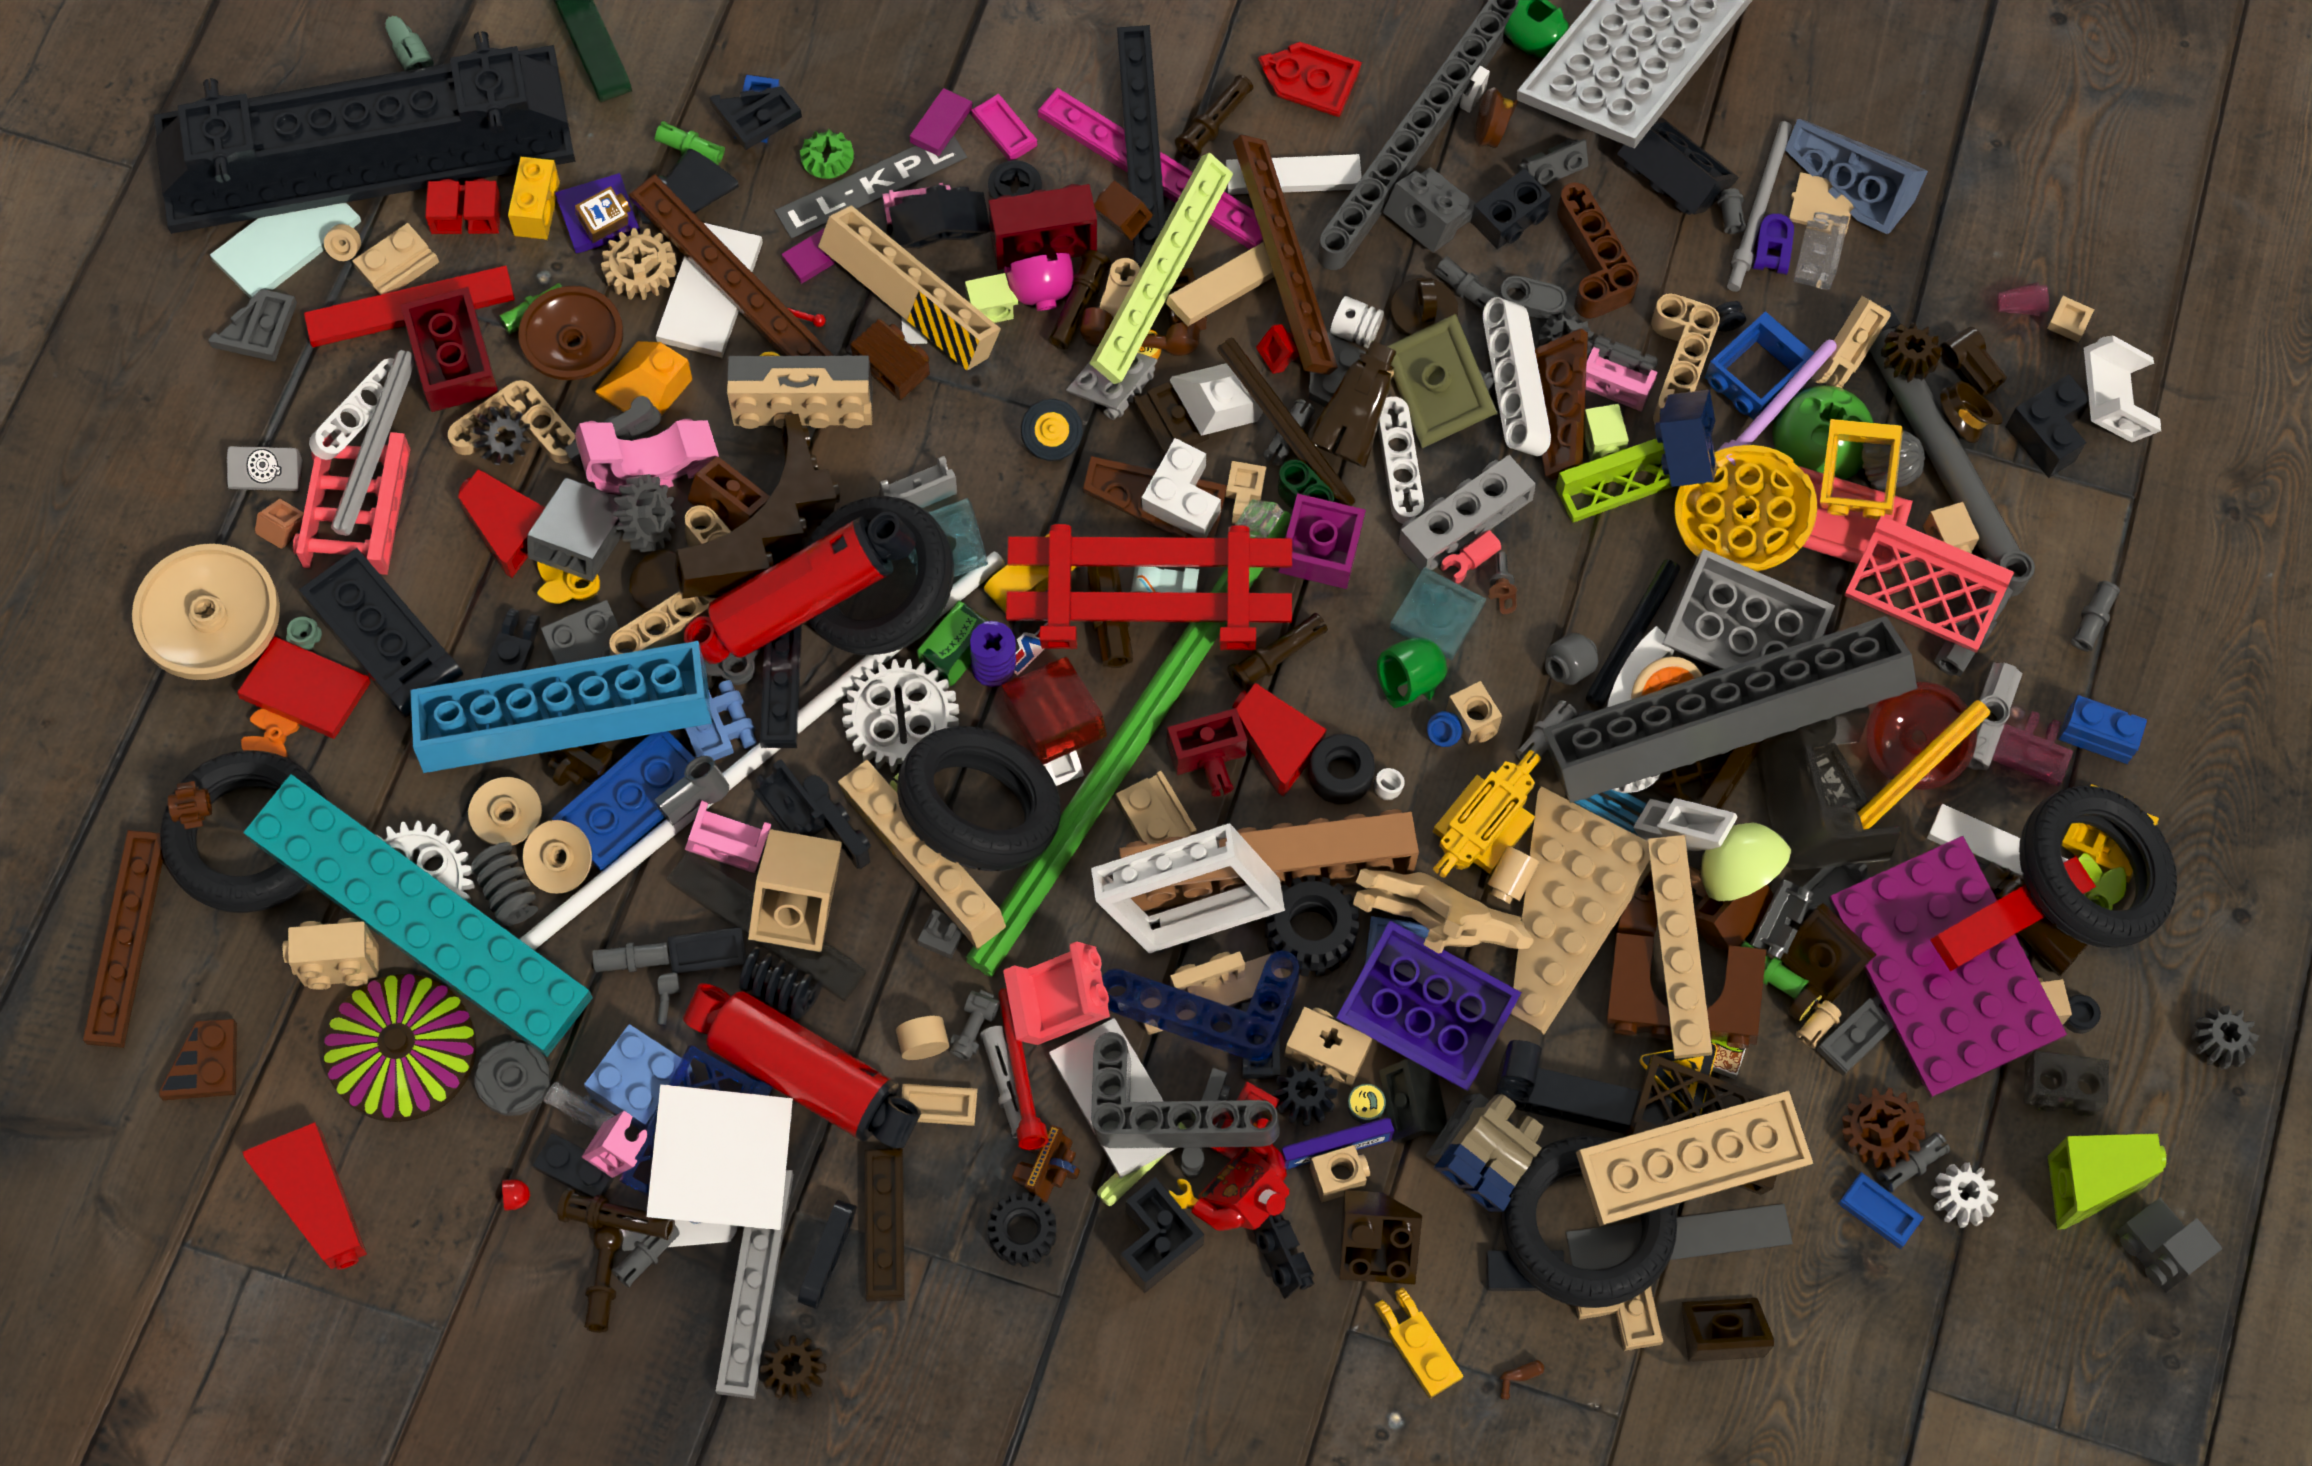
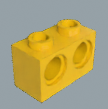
[508,157,560,240]

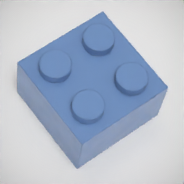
[584,1024,695,1137]

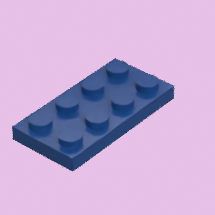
[552,731,695,872]

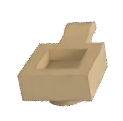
[1226,461,1266,526]

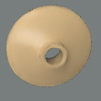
[468,777,542,845]
[523,820,592,894]

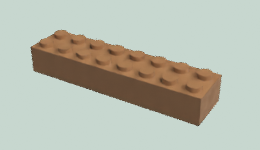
[1119,809,1419,912]

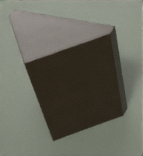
[1682,1298,1774,1362]

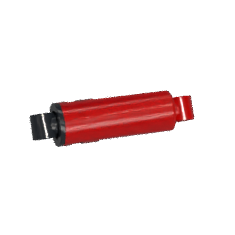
[684,512,916,664]
[683,983,921,1148]

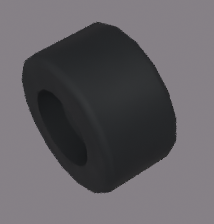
[1309,734,1375,805]

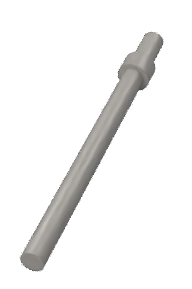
[1727,121,1792,292]

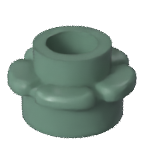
[286,617,322,650]

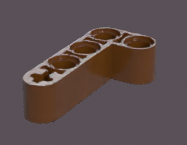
[1557,182,1639,319]

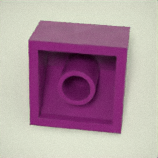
[1279,493,1366,589]

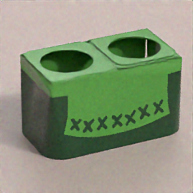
[917,601,990,686]

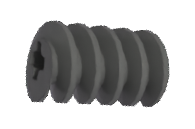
[471,842,538,926]

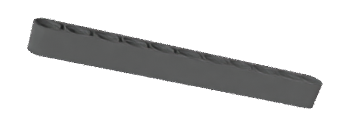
[1318,0,1519,270]

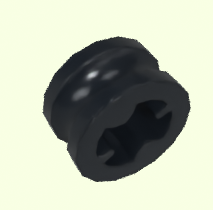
[1715,301,1747,332]

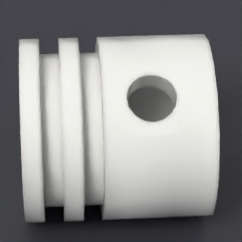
[1330,296,1384,349]

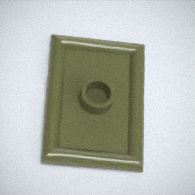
[1387,314,1497,448]

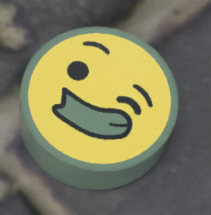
[1347,1084,1386,1123]

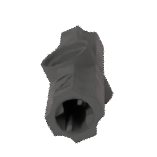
[1934,586,2013,677]

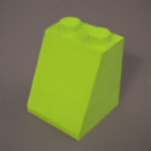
[2048,1134,2166,1229]

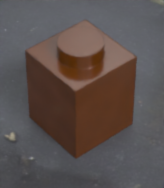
[1094,180,1153,241]

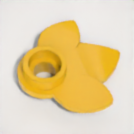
[537,562,600,604]

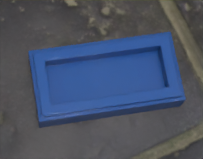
[1838,1172,1924,1250]

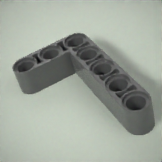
[1091,1032,1280,1148]

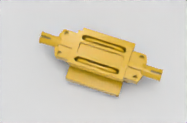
[1433,750,1541,878]

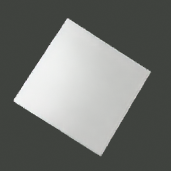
[646,1084,793,1230]

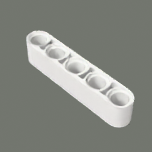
[1483,297,1551,456]

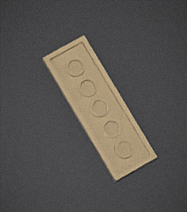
[1576,1091,1813,1226]

